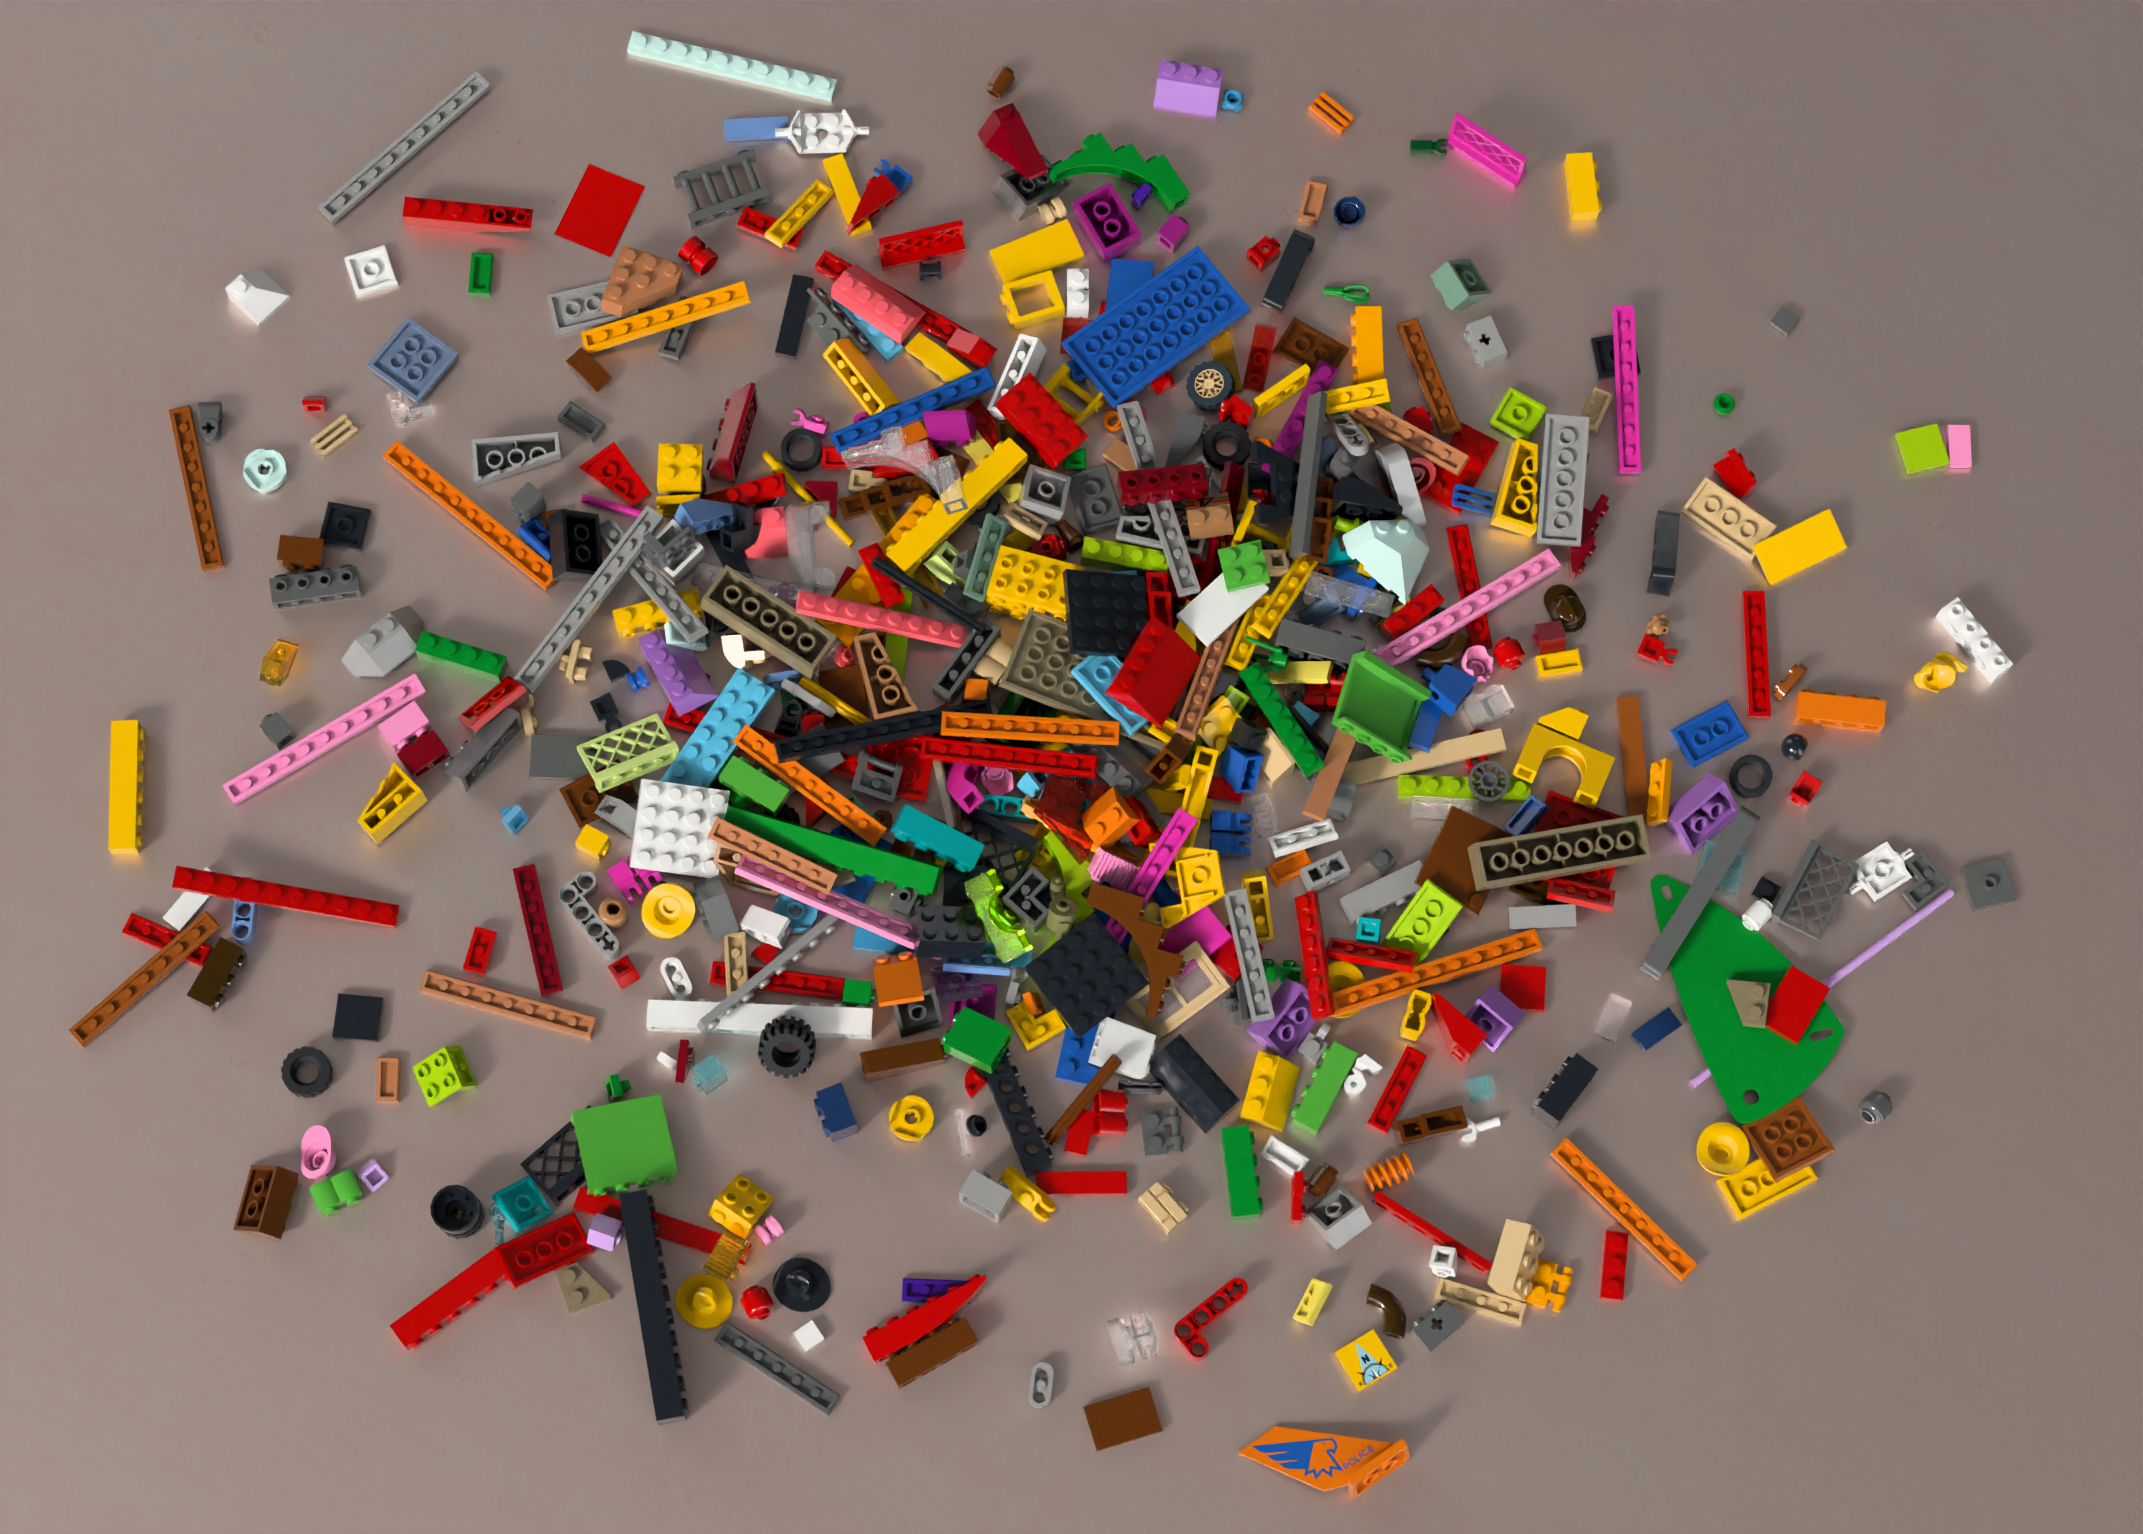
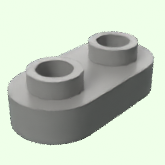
[1028,1362,1054,1409]

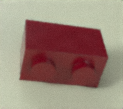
[397,730,450,781]

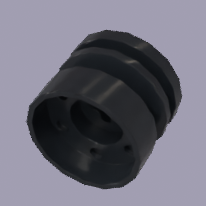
[430,1185,485,1239]

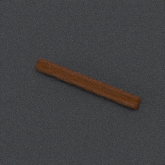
[1045,1054,1122,1146]

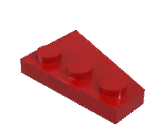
[579,442,652,507]

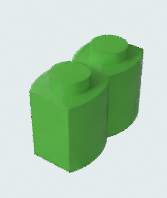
[309,1169,364,1216]

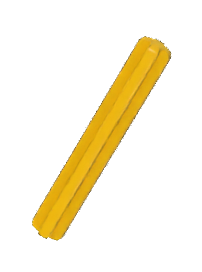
[798,676,872,725]

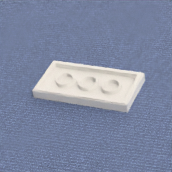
[1176,573,1269,647]

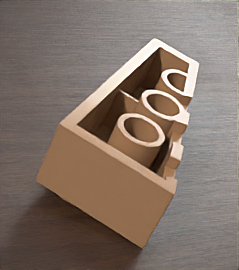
[853,632,918,721]

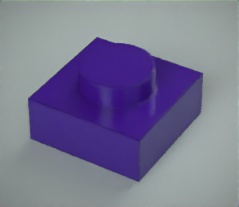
[1131,183,1152,211]

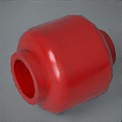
[1493,637,1525,671]
[740,1285,774,1321]

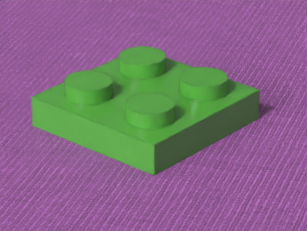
[1218,540,1270,593]

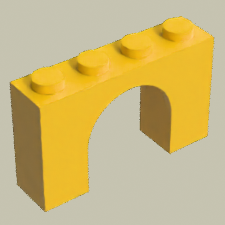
[1512,723,1615,809]

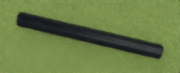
[871,556,986,634]

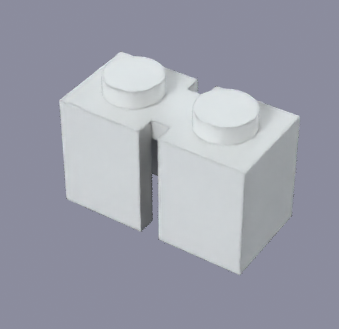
[1067,269,1089,318]

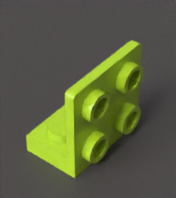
[413,1046,478,1107]

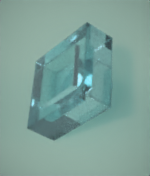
[1466,1075,1494,1103]

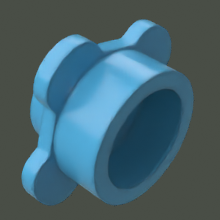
[1221,90,1244,112]

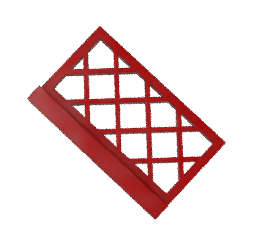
[877,220,966,271]

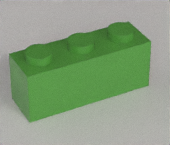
[719,755,790,817]

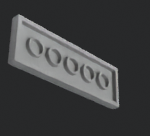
[1536,414,1590,547]

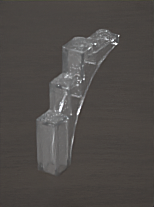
[841,425,969,515]

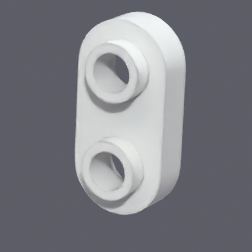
[660,957,693,999]

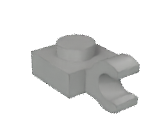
[1005,968,1028,1009]
[1297,1022,1331,1064]

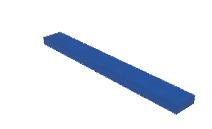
[830,366,996,455]

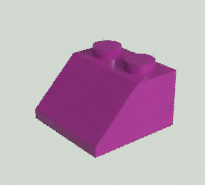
[923,410,976,447]

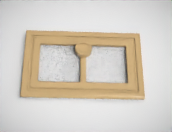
[1125,941,1230,1043]

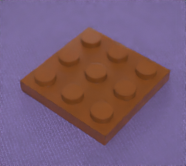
[1741,1096,1835,1183]

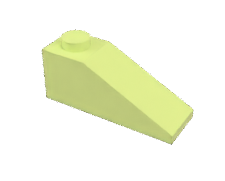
[923,541,967,589]

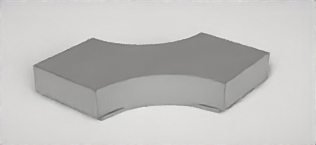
[781,679,836,718]

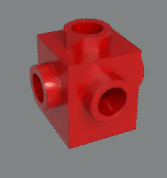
[1031,534,1068,561]

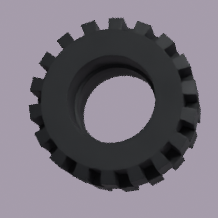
[758,1016,816,1078]

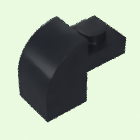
[720,501,761,554]

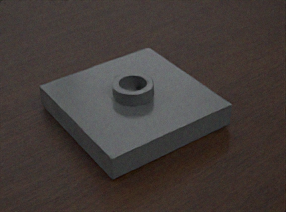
[1960,858,2016,911]

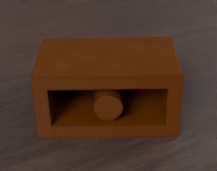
[277,535,327,572]
[1144,733,1193,785]

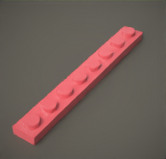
[796,590,967,648]

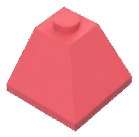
[744,506,789,560]

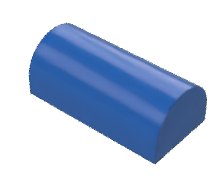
[518,518,551,563]

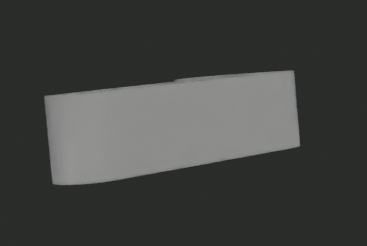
[1375,443,1427,528]
[558,871,621,960]

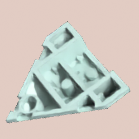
[1342,519,1430,605]

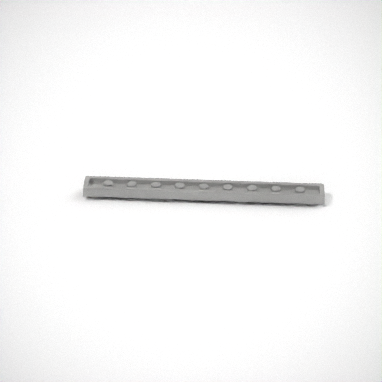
[318,71,491,224]
[1117,401,1200,597]
[514,506,666,692]

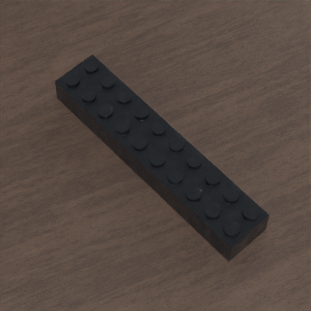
[619,1190,690,1425]

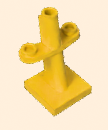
[1231,500,1294,560]

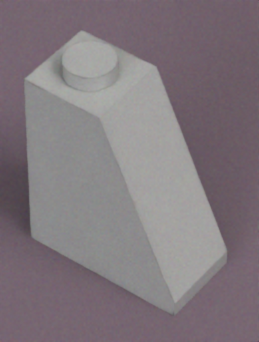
[594,794,637,838]

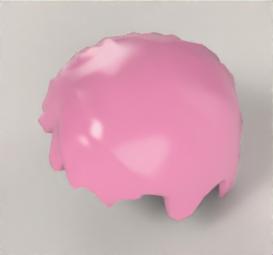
[1461,645,1494,682]
[980,767,1014,796]

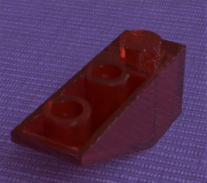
[1242,322,1278,392]

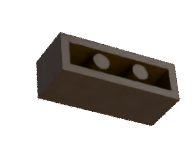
[187,937,247,1012]

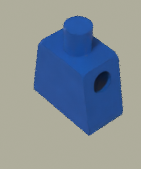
[1421,664,1477,717]
[1220,743,1264,793]

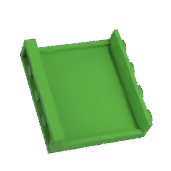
[1331,650,1432,764]
[570,1094,678,1196]

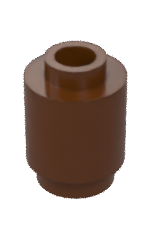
[986,66,1015,99]
[1308,1162,1339,1197]

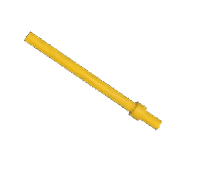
[761,450,855,547]

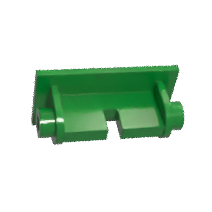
[1262,958,1301,982]

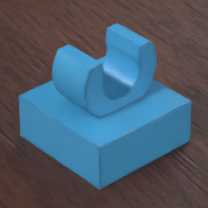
[500,804,530,835]

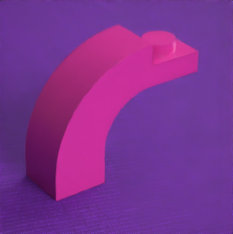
[946,741,986,814]

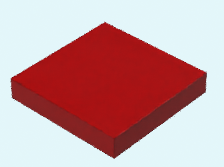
[1500,964,1546,1012]

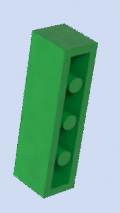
[415,631,508,683]
[1221,1125,1263,1221]

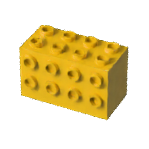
[986,545,1085,623]

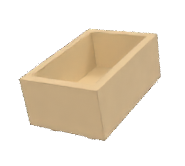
[1487,1219,1545,1302]

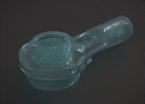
[489,1202,506,1245]

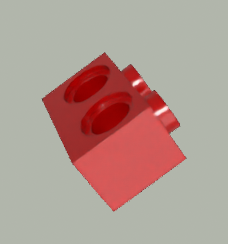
[1125,797,1162,848]

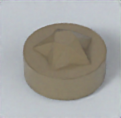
[1284,684,1306,704]

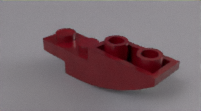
[1568,494,1610,580]

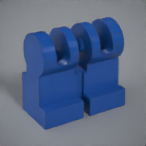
[1210,810,1252,857]

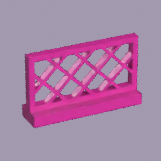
[1446,112,1528,189]

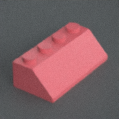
[831,264,926,345]

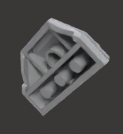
[341,605,424,677]

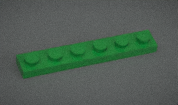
[1239,662,1325,778]

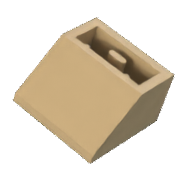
[1258,727,1295,788]

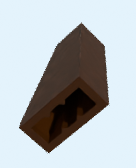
[860,1038,948,1084]

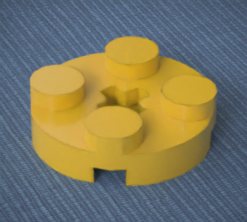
[889,1095,934,1141]

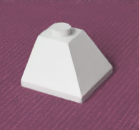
[225,268,290,326]

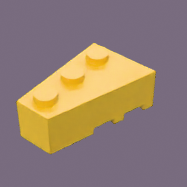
[357,762,428,845]

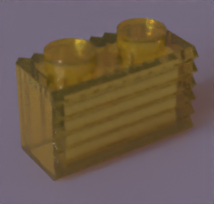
[703,1229,751,1284]

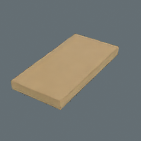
[1680,477,1777,562]

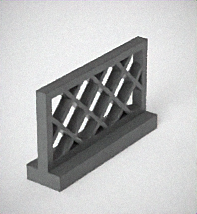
[1771,839,1859,942]

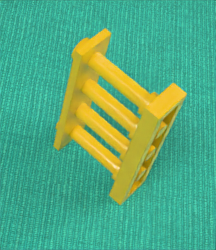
[1043,363,1104,428]

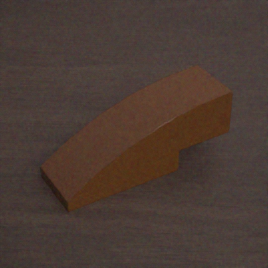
[1392,1105,1468,1147]

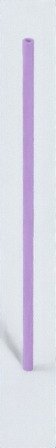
[1690,888,1954,1088]

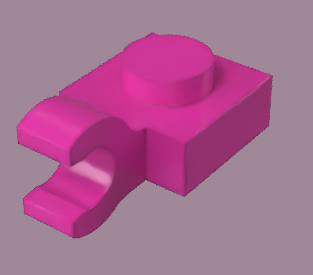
[790,408,830,434]

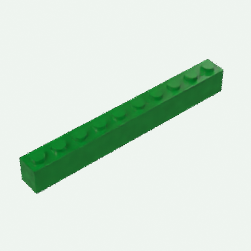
[724,805,943,896]

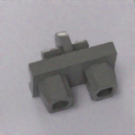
[1220,980,1251,1025]

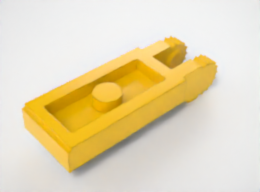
[997,1165,1056,1222]

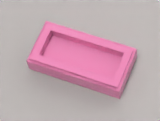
[1947,425,1972,468]

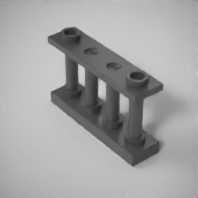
[673,149,772,229]

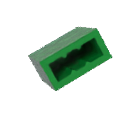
[942,1006,1013,1074]

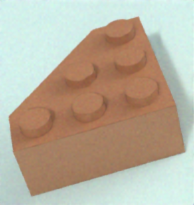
[601,245,684,317]

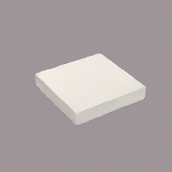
[344,245,398,298]

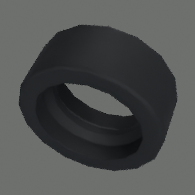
[781,428,822,472]
[1729,755,1773,798]

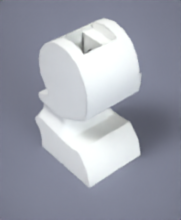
[1343,1054,1383,1097]

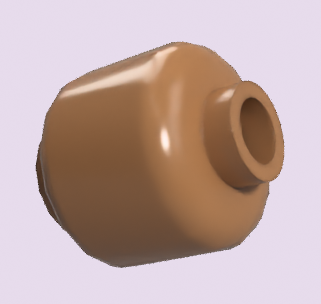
[599,897,628,929]

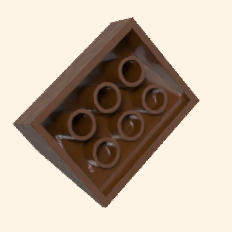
[1414,806,1512,916]

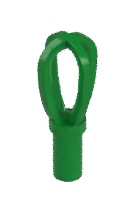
[1324,284,1370,303]

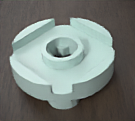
[243,449,288,493]

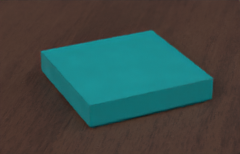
[492,1175,554,1234]

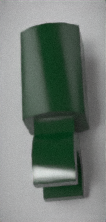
[1410,139,1447,157]

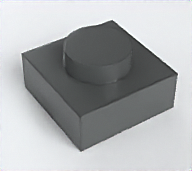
[1366,845,1397,877]

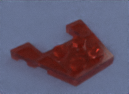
[1033,774,1112,859]

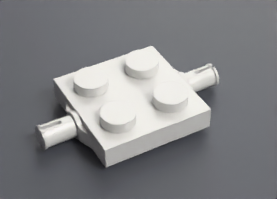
[1848,841,1914,902]

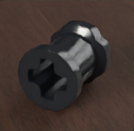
[919,261,942,281]

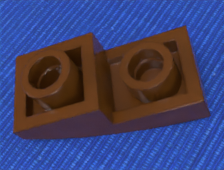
[565,347,612,393]

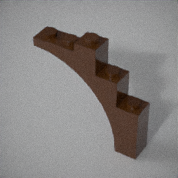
[1086,882,1186,1018]

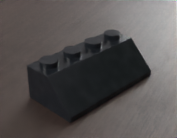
[1149,1034,1240,1134]

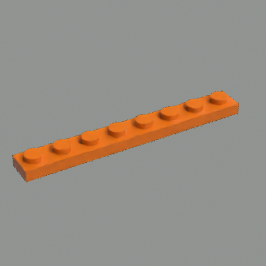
[941,711,1120,746]
[733,724,888,846]
[1550,1138,1698,1282]

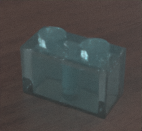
[690,1053,728,1096]

